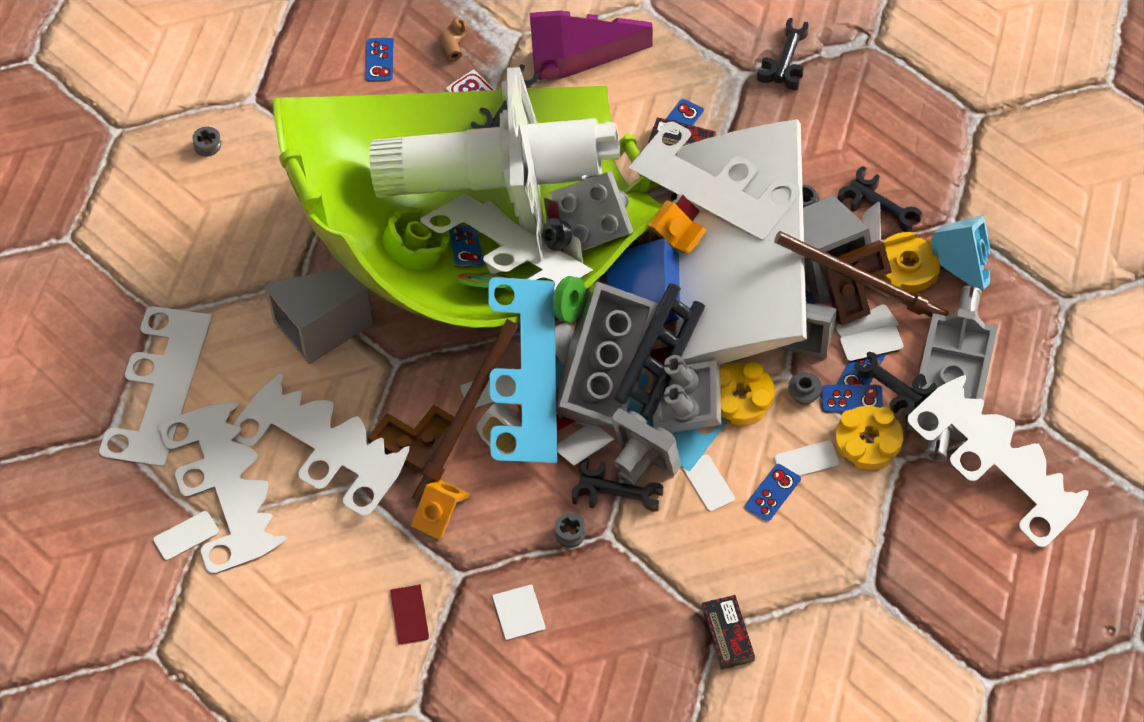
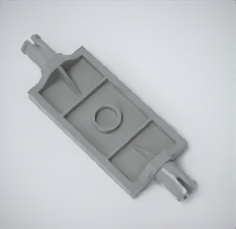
[907,286,998,462]

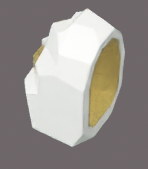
[476,403,522,454]

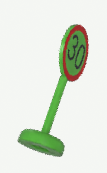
[457,273,586,323]

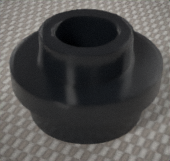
[542,218,572,251]

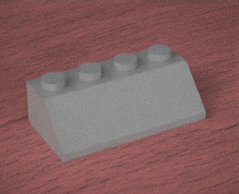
[556,282,658,428]

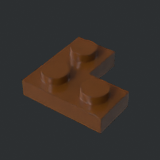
[821,240,892,325]
[367,405,454,475]

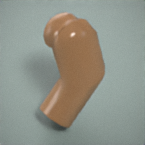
[440,18,468,62]

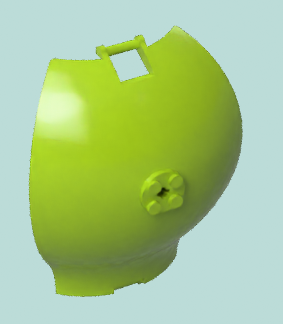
[273,86,662,328]

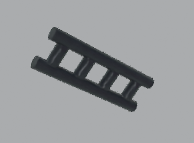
[614,283,705,421]

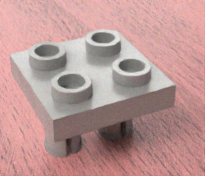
[550,170,634,250]
[653,355,721,433]
[611,408,682,486]

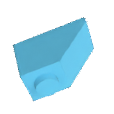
[931,215,990,290]

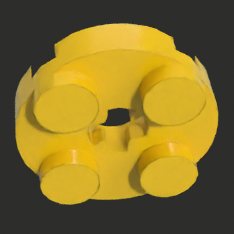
[880,232,941,292]
[720,362,775,426]
[835,406,903,471]

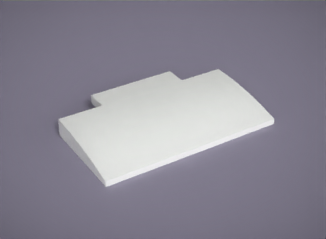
[649,119,807,365]

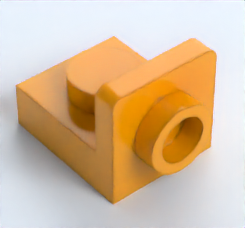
[648,200,706,255]

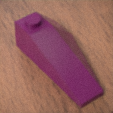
[529,10,653,80]

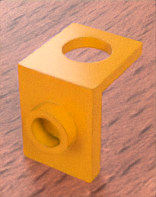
[411,480,470,540]

